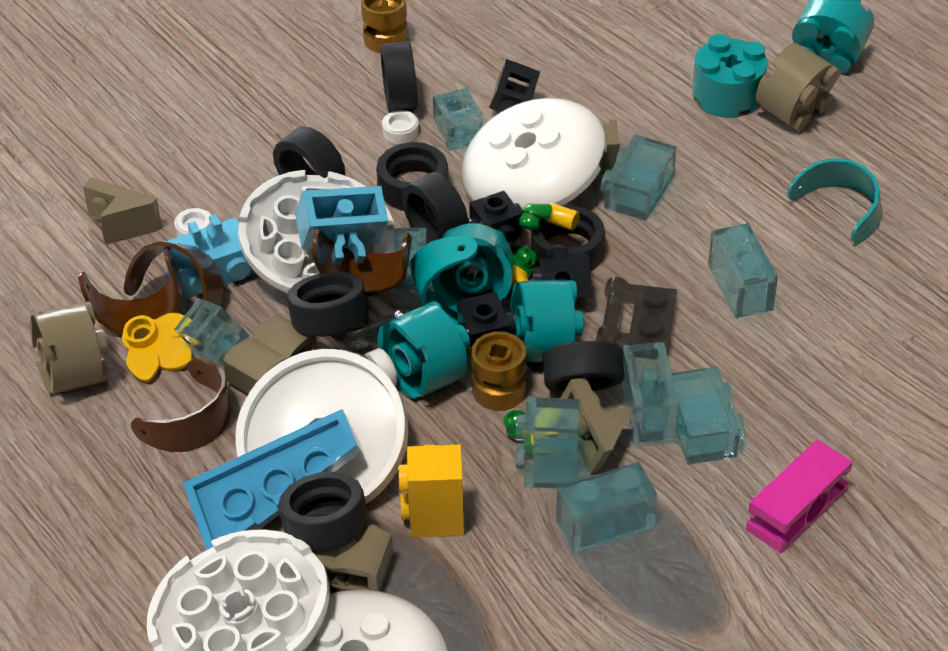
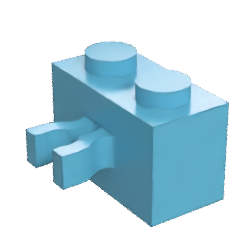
[295,186,388,265]
[165,214,256,300]

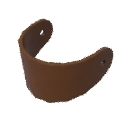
[312,229,412,293]
[124,241,224,328]
[78,246,180,337]
[131,358,230,452]

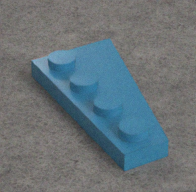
[183,409,362,550]

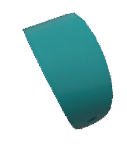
[787,158,883,243]
[411,236,478,325]

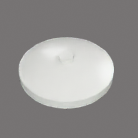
[236,349,408,517]

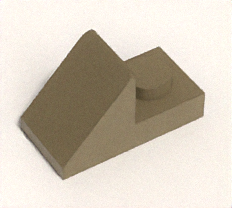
[83,177,162,244]
[558,377,631,474]

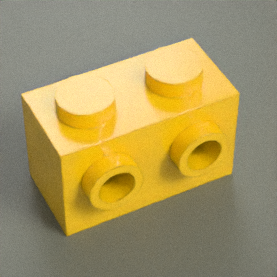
[398,444,464,538]

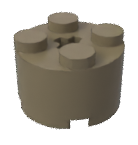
[755,43,841,132]
[30,301,108,394]

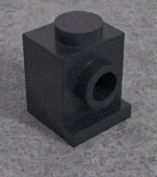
[489,59,540,114]

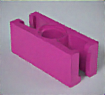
[746,439,853,554]

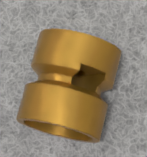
[361,0,408,53]
[471,332,526,411]

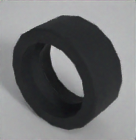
[380,41,418,113]
[273,126,346,178]
[376,142,449,210]
[402,172,469,245]
[531,205,605,277]
[287,272,368,337]
[542,341,625,392]
[278,472,369,552]

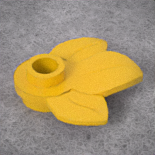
[122,313,194,382]

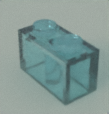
[600,134,677,221]
[708,223,778,318]
[621,342,679,442]
[666,366,745,465]
[516,397,580,490]
[556,462,657,554]

